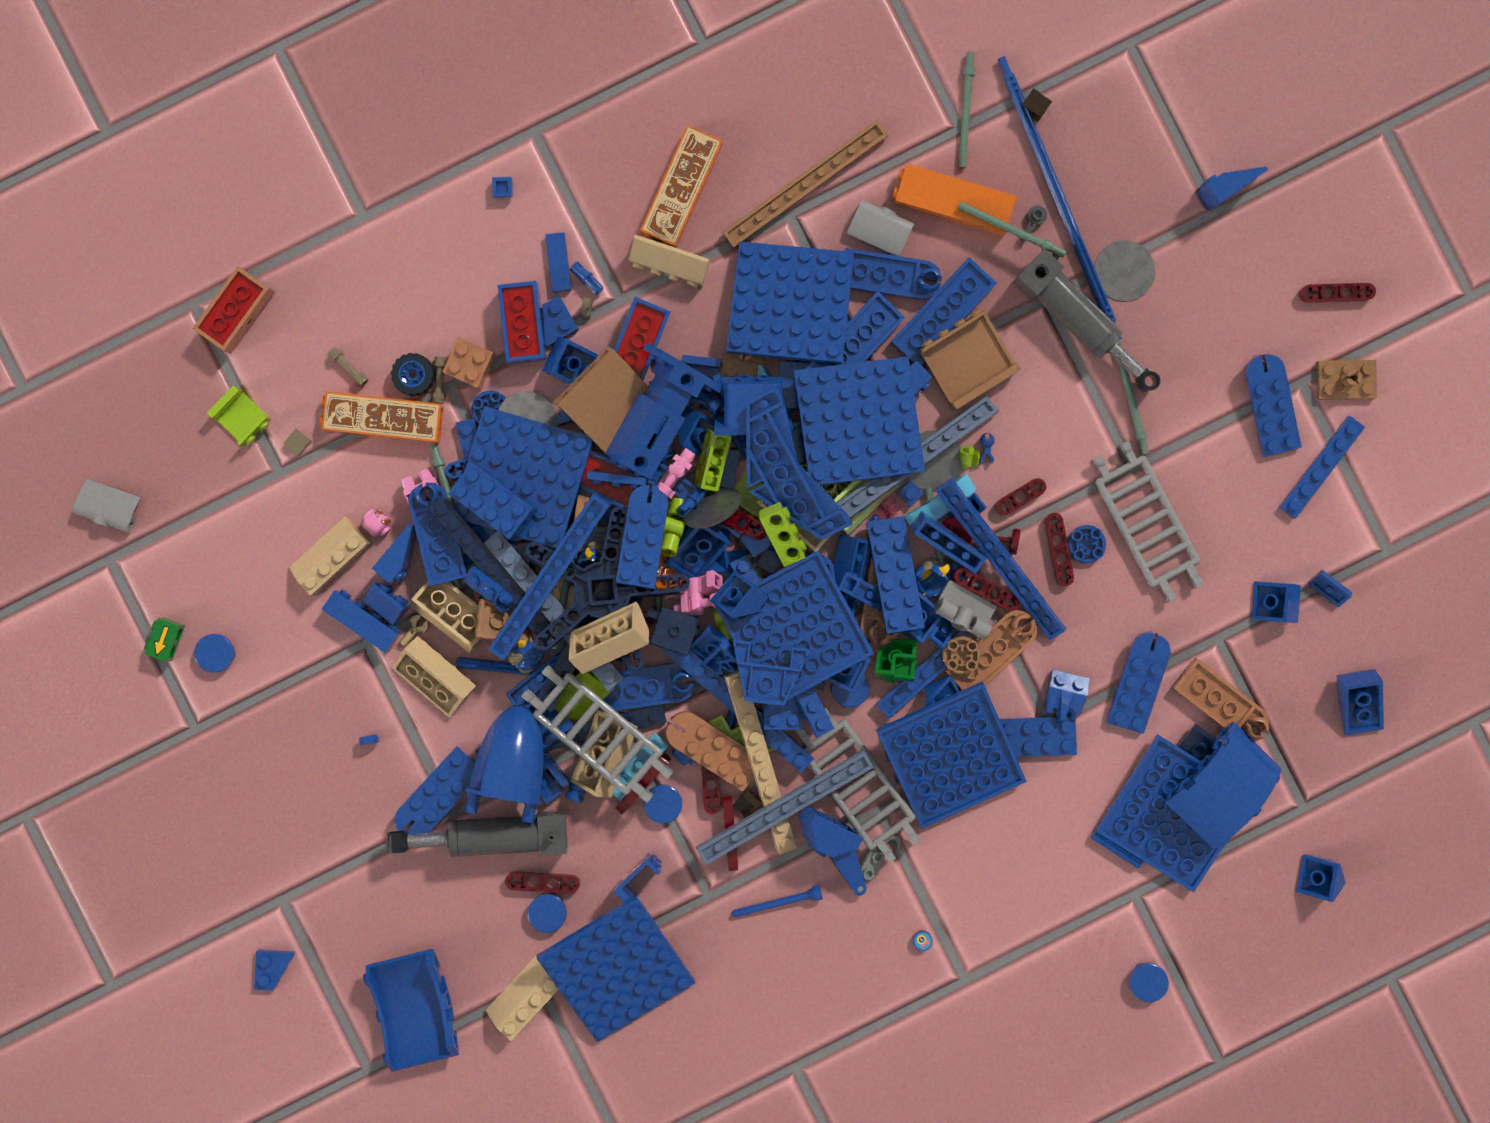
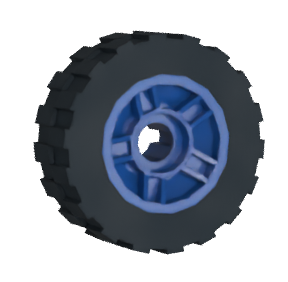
[391,353,436,396]

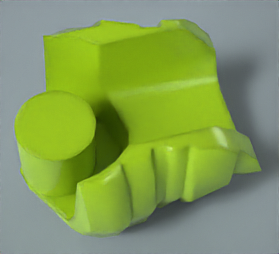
[959,445,980,469]

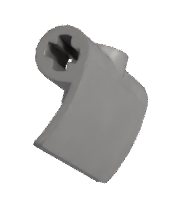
[847,200,914,256]
[73,479,141,533]
[934,580,997,640]

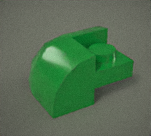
[875,639,918,683]

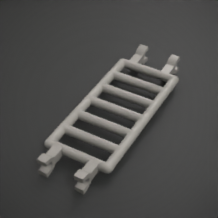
[1092,441,1204,602]
[521,665,673,803]
[795,708,921,863]

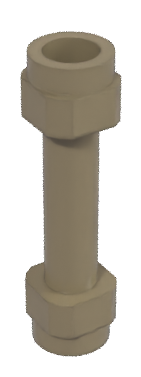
[327,347,369,387]
[432,356,446,404]

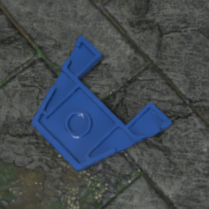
[733,640,810,706]

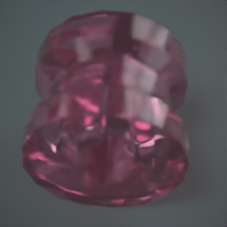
[878,495,902,518]

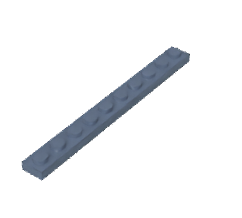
[837,396,999,519]
[484,531,624,691]
[696,750,874,865]

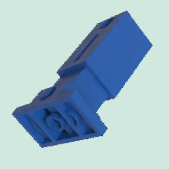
[606,343,723,480]

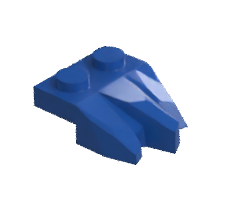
[690,625,737,675]
[1044,669,1090,723]

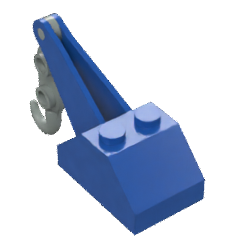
[798,806,901,896]

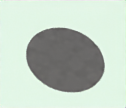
[1095,241,1155,301]
[499,391,557,427]
[908,430,963,491]
[684,488,742,529]

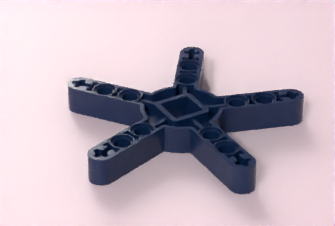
[526,506,690,673]

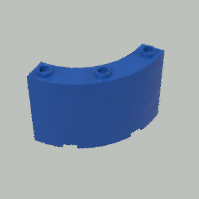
[1165,721,1281,850]
[363,949,459,1072]

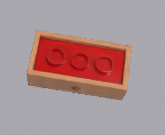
[192,266,275,354]

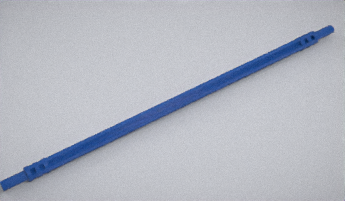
[998,56,1122,340]

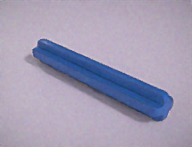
[456,657,532,675]

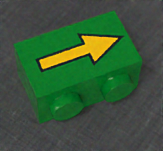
[145,617,185,662]

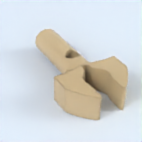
[400,615,429,646]

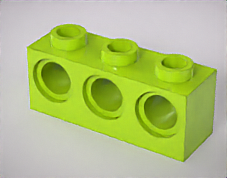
[693,428,732,492]
[759,502,807,567]

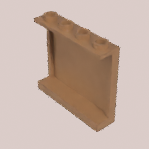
[918,308,1021,410]
[553,347,649,453]

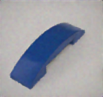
[838,571,882,612]

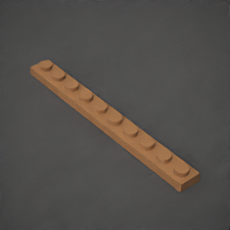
[722,119,888,249]

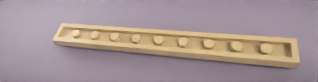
[724,671,797,855]

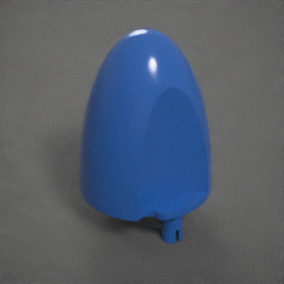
[465,705,544,823]

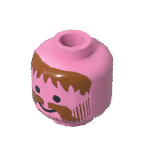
[362,509,391,537]

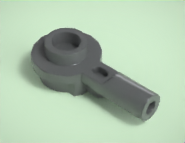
[1020,205,1047,242]

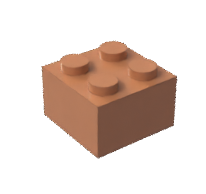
[443,337,496,390]

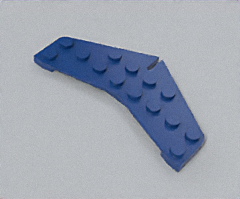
[746,385,853,539]

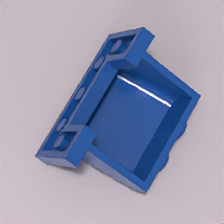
[714,375,793,435]

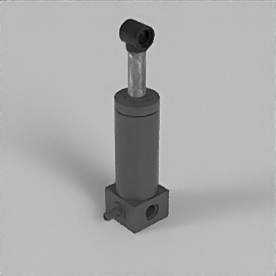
[1012,249,1161,392]
[386,810,568,857]

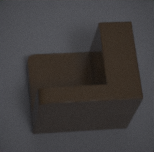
[1023,88,1052,122]
[733,788,762,818]

